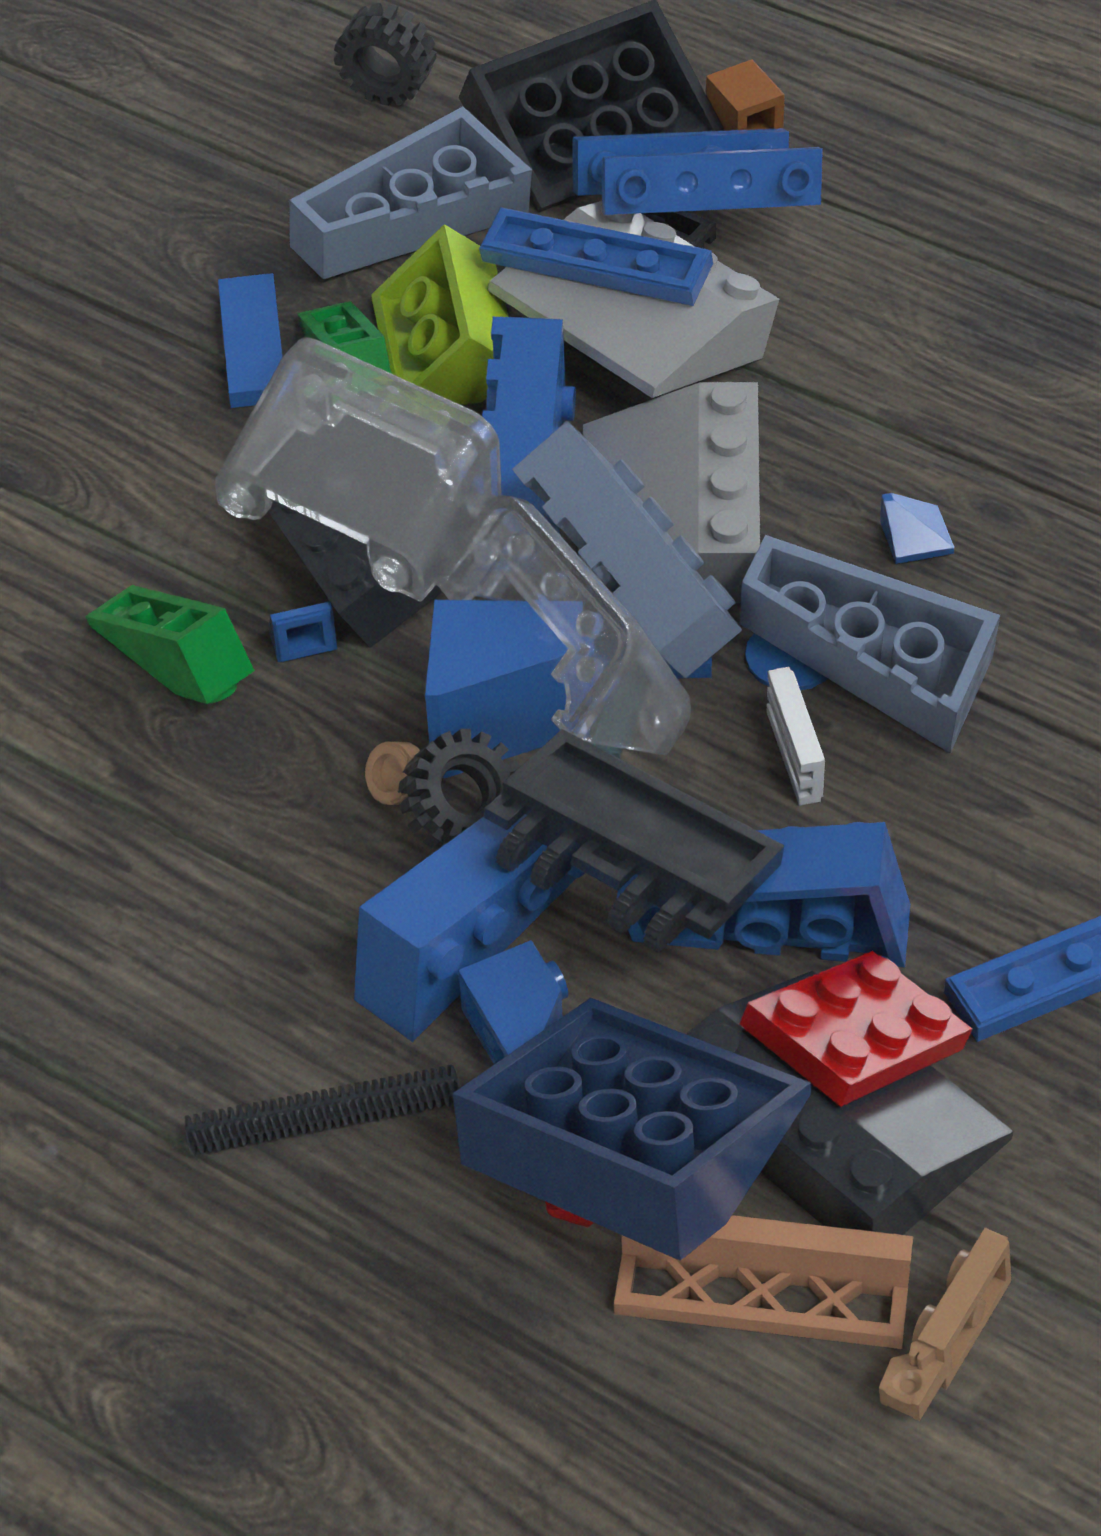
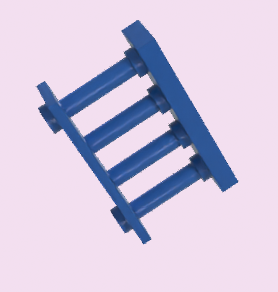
[573,128,822,215]

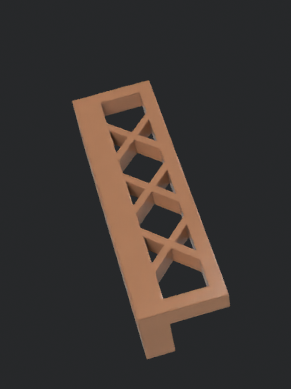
[614,1215,913,1349]

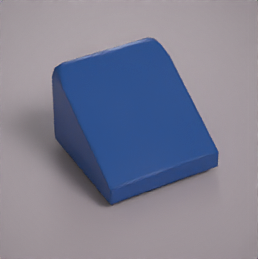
[269,601,337,662]

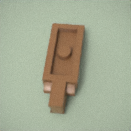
[879,1228,1011,1421]

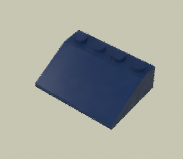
[453,998,811,1261]

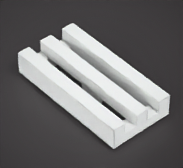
[767,667,825,806]

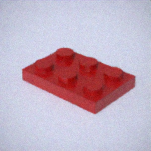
[739,951,972,1107]

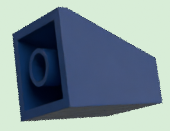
[425,600,601,778]

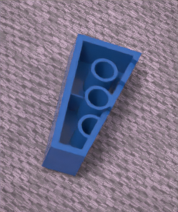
[474,316,576,571]
[354,814,585,1042]
[617,822,911,967]

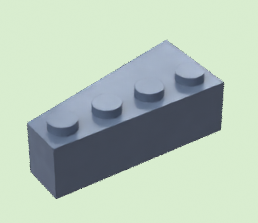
[289,106,532,279]
[512,421,742,679]
[740,535,1000,753]

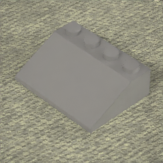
[488,201,779,398]
[577,382,760,603]

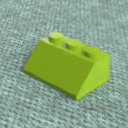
[371,224,508,411]

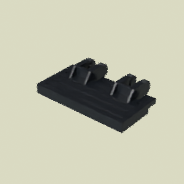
[484,729,784,952]

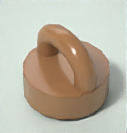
[365,742,420,805]

